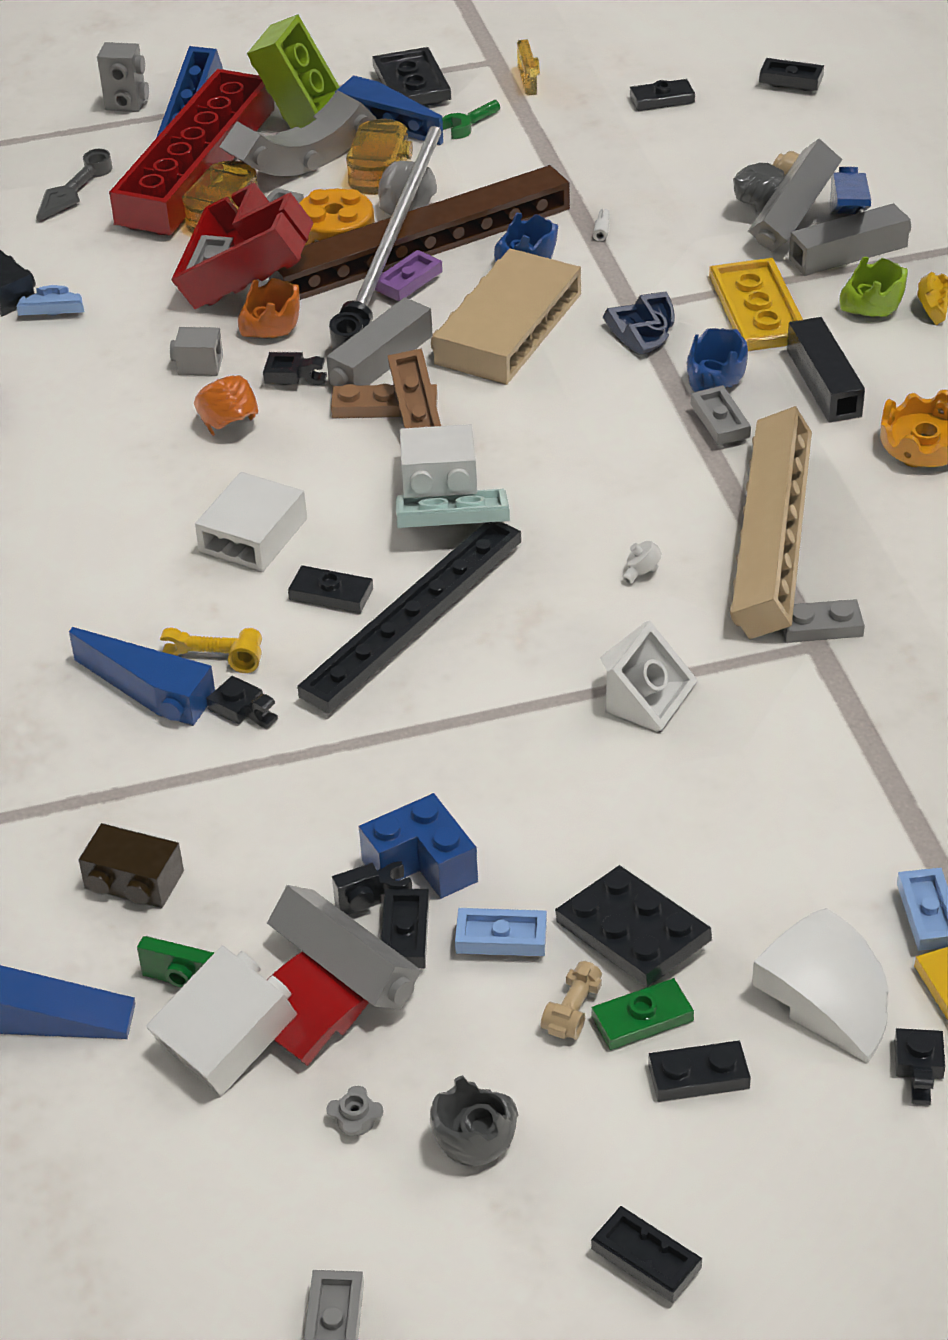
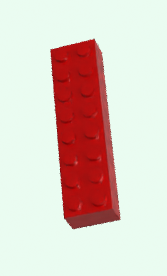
[109,69,275,235]

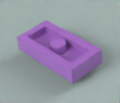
[375,250,443,301]

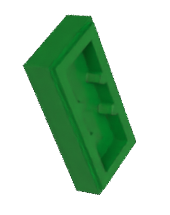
[137,936,214,988]
[591,978,694,1051]

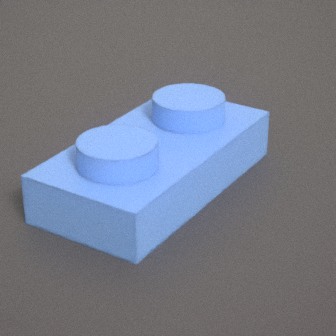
[897,868,948,951]
[455,908,547,956]

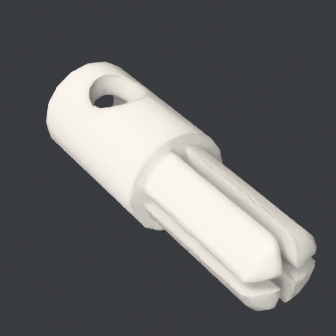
[593,209,610,242]

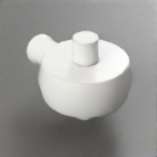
[622,541,662,584]

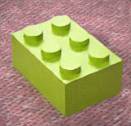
[247,14,340,129]

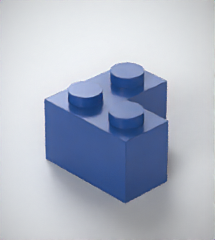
[358,793,478,899]

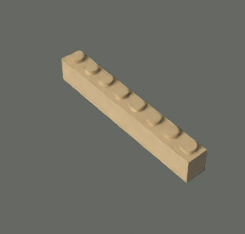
[730,406,812,640]

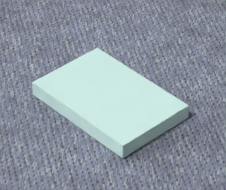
[396,489,510,528]

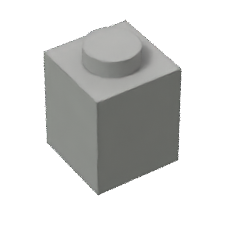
[170,327,223,376]

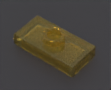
[517,39,540,96]

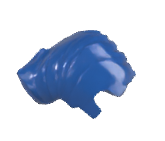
[494,213,559,262]
[686,328,748,392]

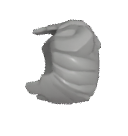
[378,161,437,216]

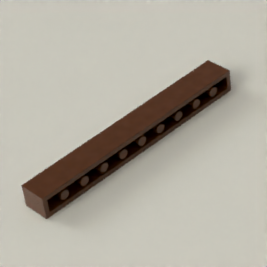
[269,165,570,300]

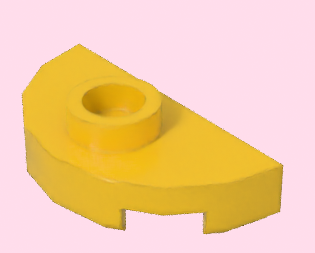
[917,272,948,325]

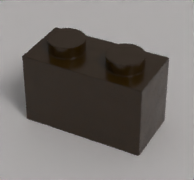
[78,823,184,908]

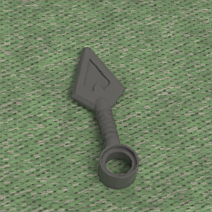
[36,148,112,221]

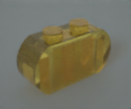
[346,119,413,195]
[182,161,258,234]

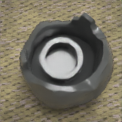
[733,162,786,213]
[430,1075,519,1166]

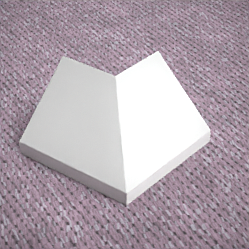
[600,620,698,732]

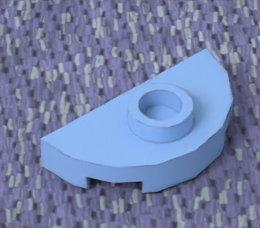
[16,285,84,316]

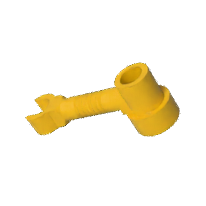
[160,628,262,673]

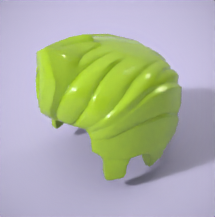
[839,257,908,317]

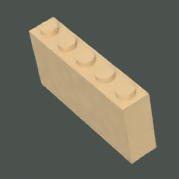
[431,248,581,385]

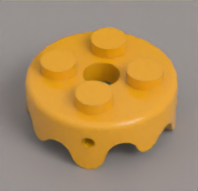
[299,188,375,246]
[880,390,948,467]

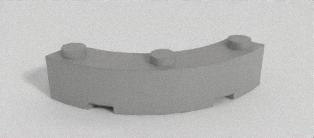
[220,90,376,176]

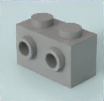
[97,42,149,111]

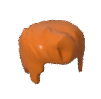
[238,278,300,338]
[194,375,258,436]

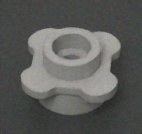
[326,1086,383,1136]

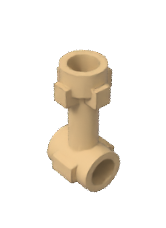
[541,961,602,1039]

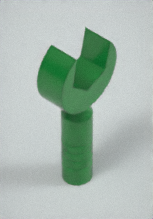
[442,100,500,139]

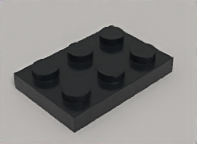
[372,47,451,105]
[555,865,712,987]

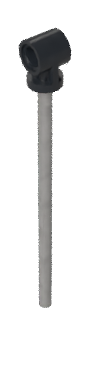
[329,126,441,351]

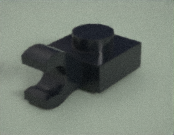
[263,352,327,386]
[206,675,278,728]
[332,861,412,915]
[894,1028,945,1105]

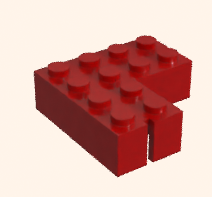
[171,182,314,309]

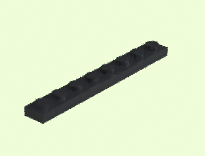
[297,522,521,713]

